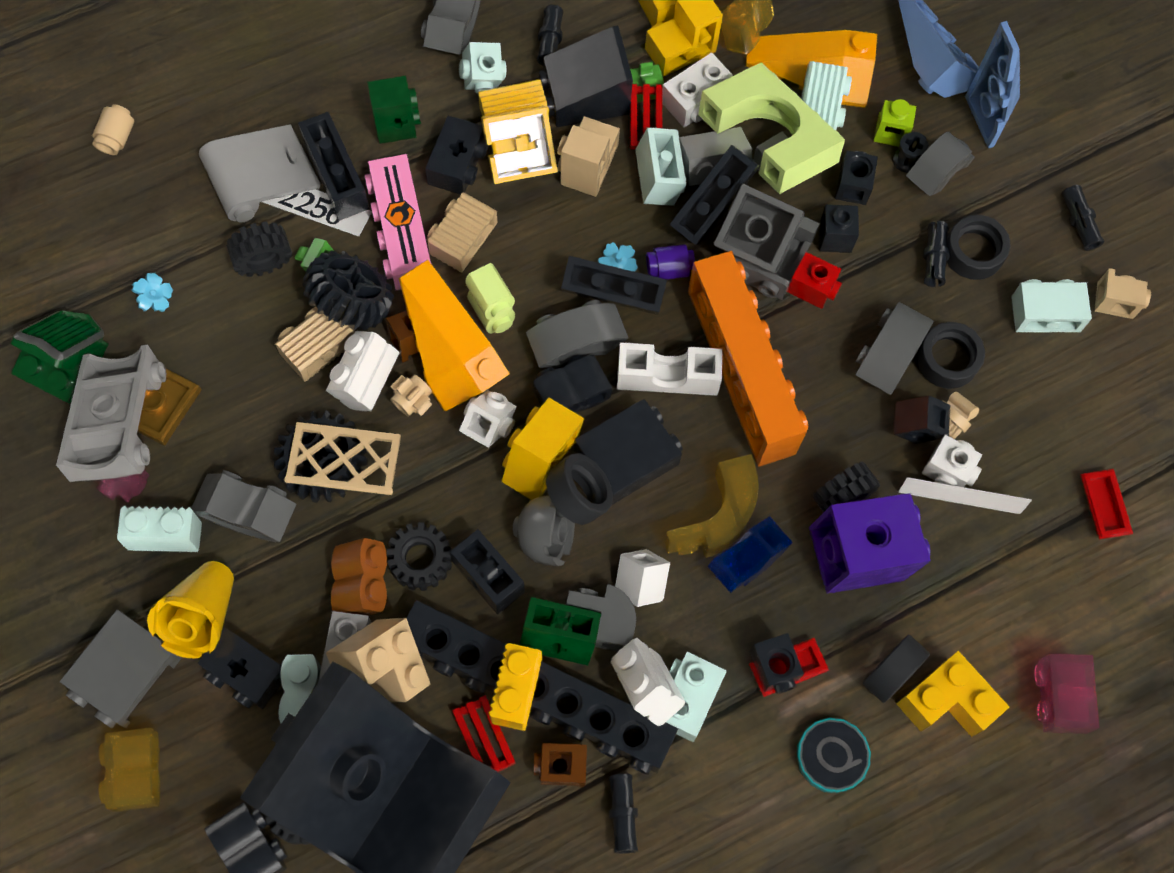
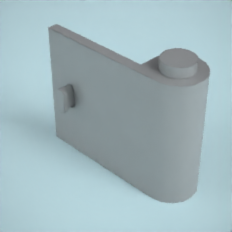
[199,124,321,222]

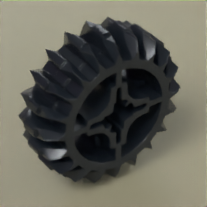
[302,250,394,331]
[274,410,368,503]

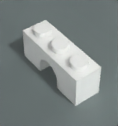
[617,343,722,396]

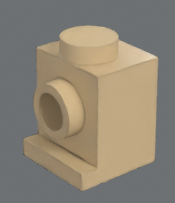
[1095,268,1151,319]

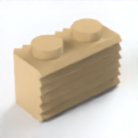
[427,192,497,272]
[275,307,354,382]

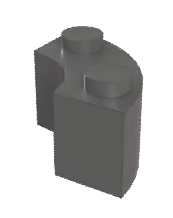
[421,0,481,55]
[526,300,629,369]
[855,302,934,395]
[191,470,297,542]

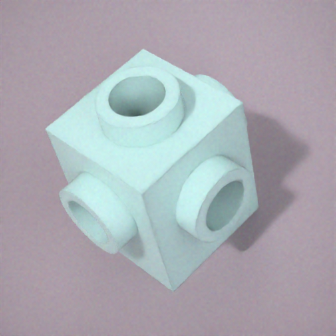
[459,42,506,93]

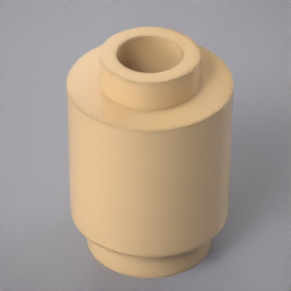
[92,105,135,155]

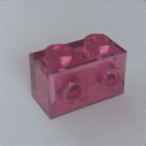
[1034,654,1099,734]

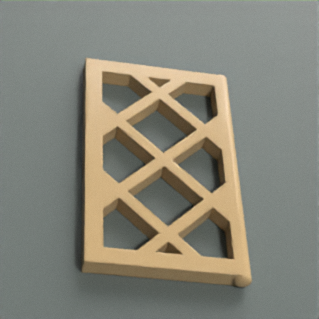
[284,422,401,495]

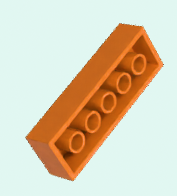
[688,251,808,467]

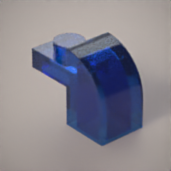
[708,516,793,593]

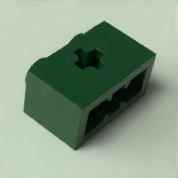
[367,76,421,144]
[519,597,601,666]

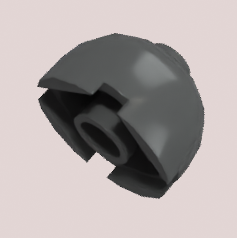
[513,496,575,566]

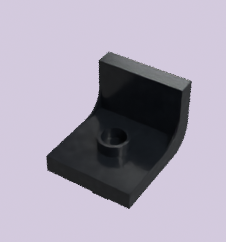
[240,661,511,873]

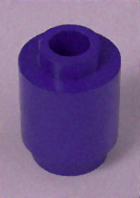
[646,244,695,280]

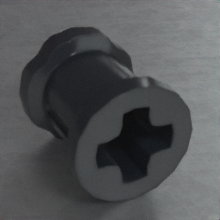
[893,132,929,173]

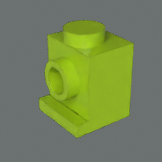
[873,99,917,147]

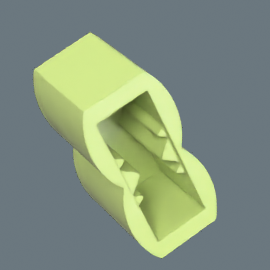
[466,263,515,334]

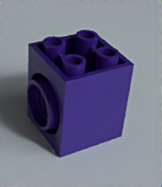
[809,493,931,594]

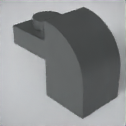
[906,132,975,196]
[566,584,636,652]

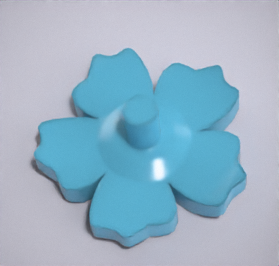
[598,242,638,272]
[131,273,173,312]

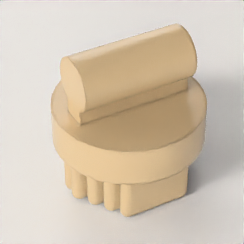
[942,392,979,439]

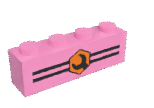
[365,154,431,290]

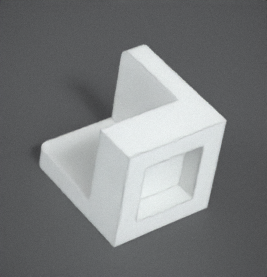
[615,549,670,607]

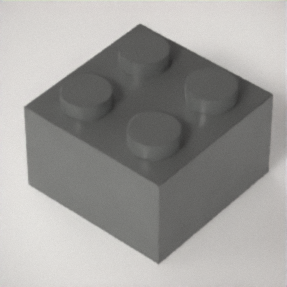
[714,183,805,274]

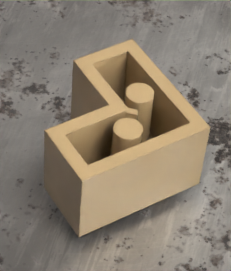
[557,116,620,197]
[326,618,431,702]

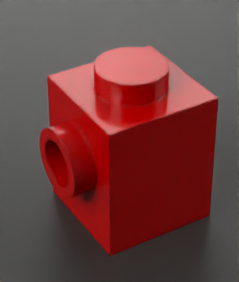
[787,252,842,309]

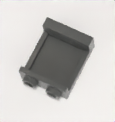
[734,216,820,300]
[60,610,182,728]

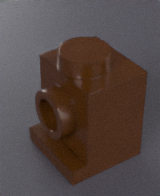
[386,311,418,363]
[534,743,587,787]

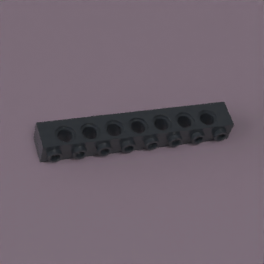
[407,600,679,775]

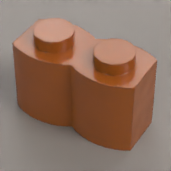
[331,538,387,616]

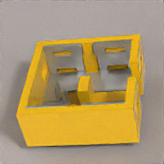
[481,105,558,184]

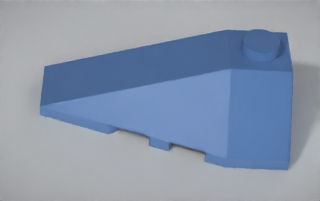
[898,0,979,98]
[965,21,1020,148]

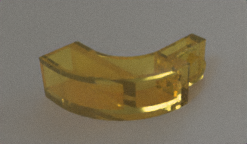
[664,454,759,558]

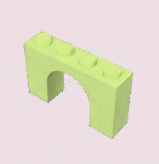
[698,62,845,194]

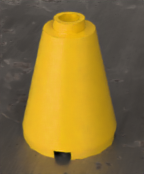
[147,561,234,659]

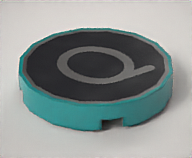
[797,718,871,793]

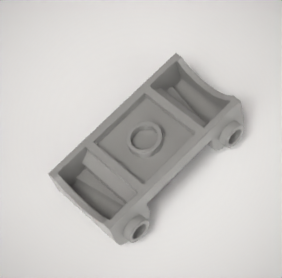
[56,345,166,482]

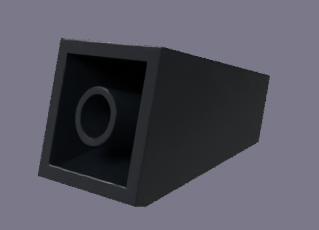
[539,25,633,128]

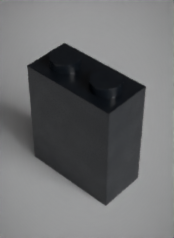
[574,399,683,505]

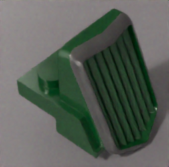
[10,311,109,403]

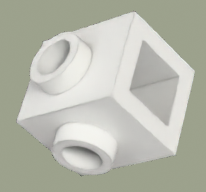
[459,390,517,448]
[922,434,982,487]

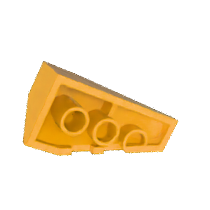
[746,30,877,108]
[399,260,510,411]

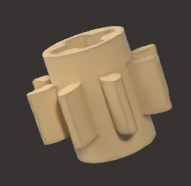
[390,374,432,417]

